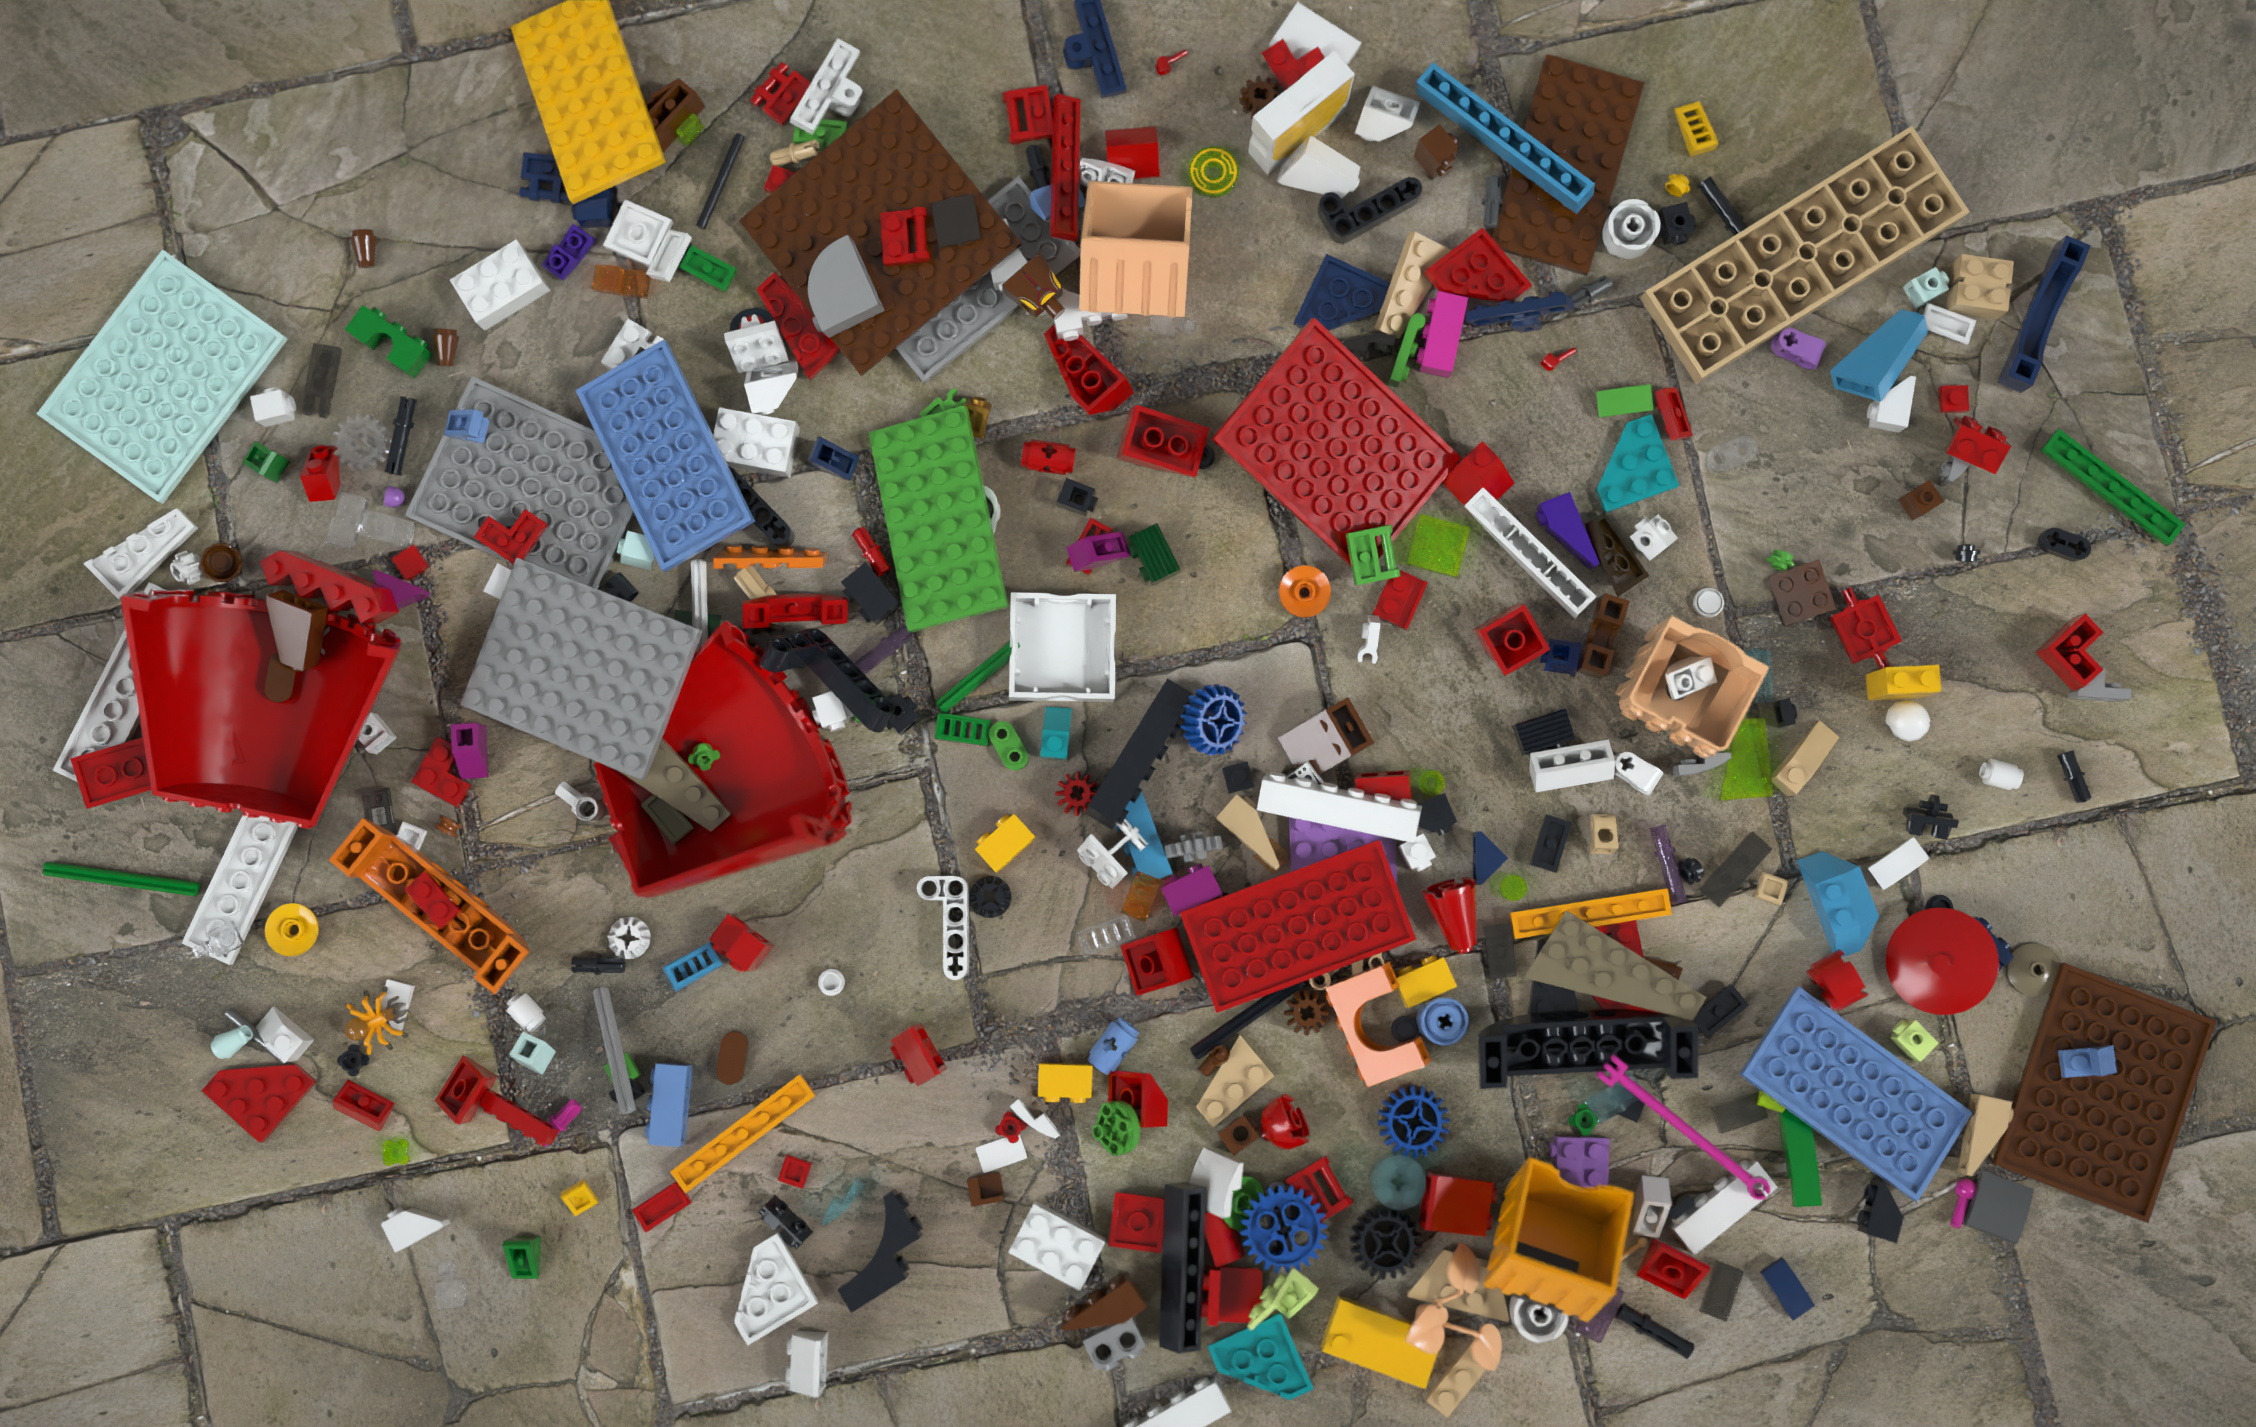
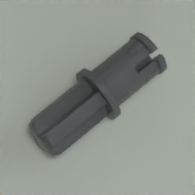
[1482,176,1503,229]
[1568,275,1613,308]

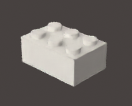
[450,240,551,331]
[713,408,800,478]
[1008,1200,1106,1291]

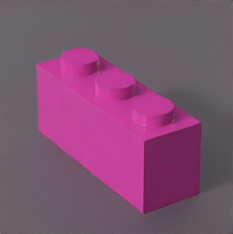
[1416,291,1468,378]

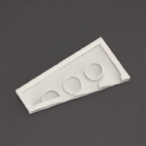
[83,508,198,600]

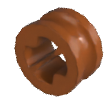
[435,815,462,838]

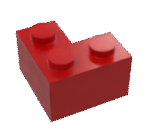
[2035,613,2104,691]
[709,914,774,972]

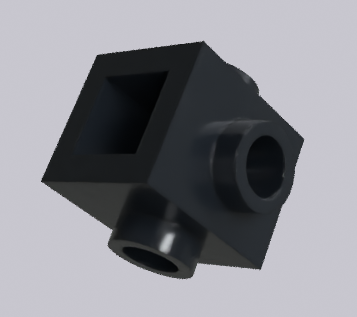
[1658,202,1696,246]
[886,693,921,736]

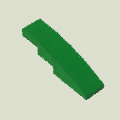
[1779,1108,1822,1207]

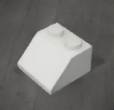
[786,1331,828,1397]

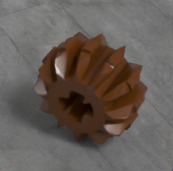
[1239,75,1282,120]
[1284,990,1329,1036]

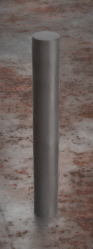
[224,1007,289,1065]

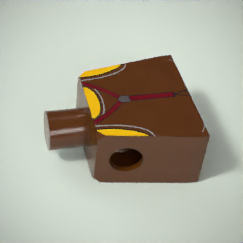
[1002,253,1065,320]

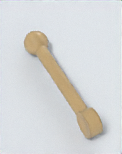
[1622,1237,1648,1260]

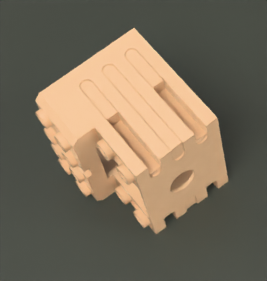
[1615,616,1769,759]

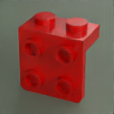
[1945,415,2011,475]
[1202,1266,1262,1326]

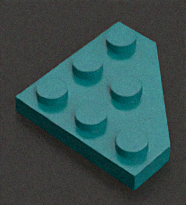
[1595,414,1679,514]
[1207,1312,1314,1400]

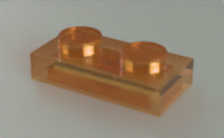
[1121,871,1162,922]

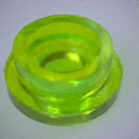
[1419,770,1445,796]

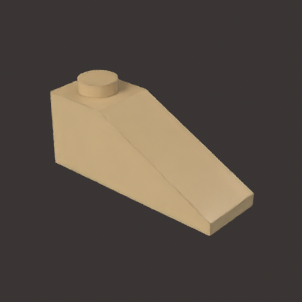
[1768,720,1839,796]
[1216,794,1281,873]
[1957,1093,2013,1176]

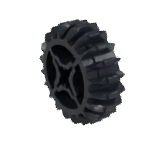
[1349,1205,1422,1279]

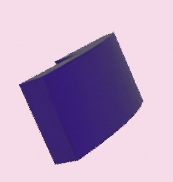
[542,224,597,280]

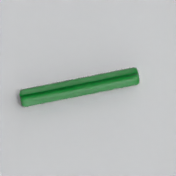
[935,640,1021,713]

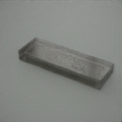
[1698,831,1772,907]

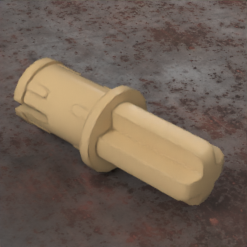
[770,139,821,166]

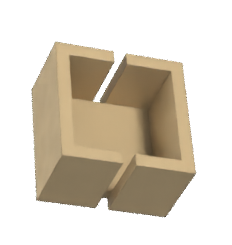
[1946,254,2014,320]

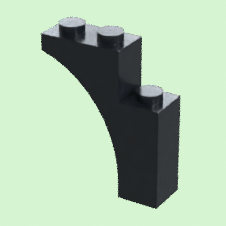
[837,1189,923,1313]

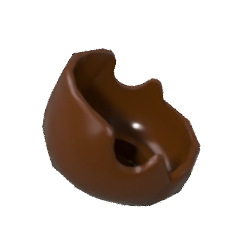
[200,543,242,582]

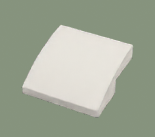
[1190,1147,1243,1218]

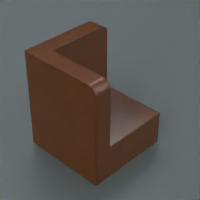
[967,1172,1005,1207]

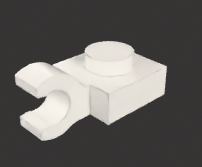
[1357,615,1380,664]

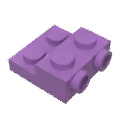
[1549,1135,1609,1187]

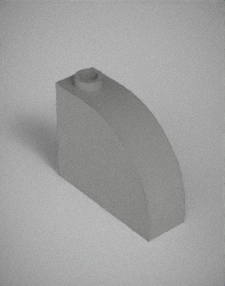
[808,235,885,338]

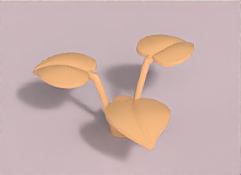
[1405,1243,1502,1370]

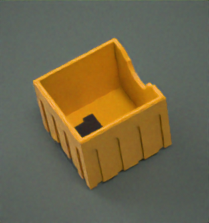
[1484,1157,1634,1322]

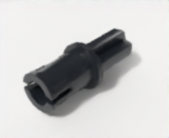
[1026,144,1050,189]
[2057,750,2091,803]
[571,954,626,975]

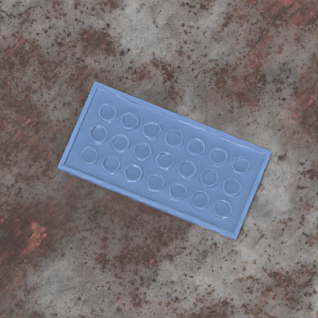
[576,339,755,572]
[1739,987,1973,1202]

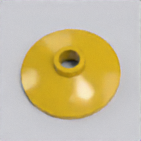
[265,903,319,956]

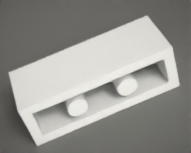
[1529,740,1615,792]

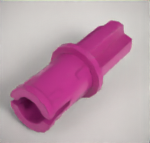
[544,1099,582,1147]

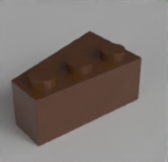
[645,78,706,153]

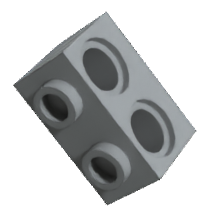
[1083,1317,1146,1371]

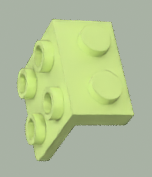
[1247,1268,1319,1330]

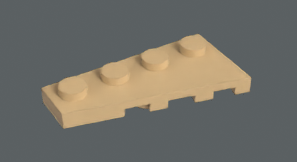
[1374,231,1452,339]

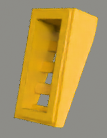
[1674,101,1719,157]

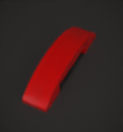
[742,593,848,628]

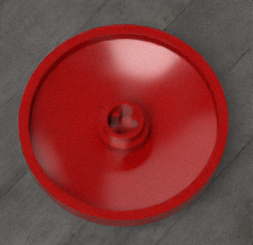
[1886,908,1999,1015]

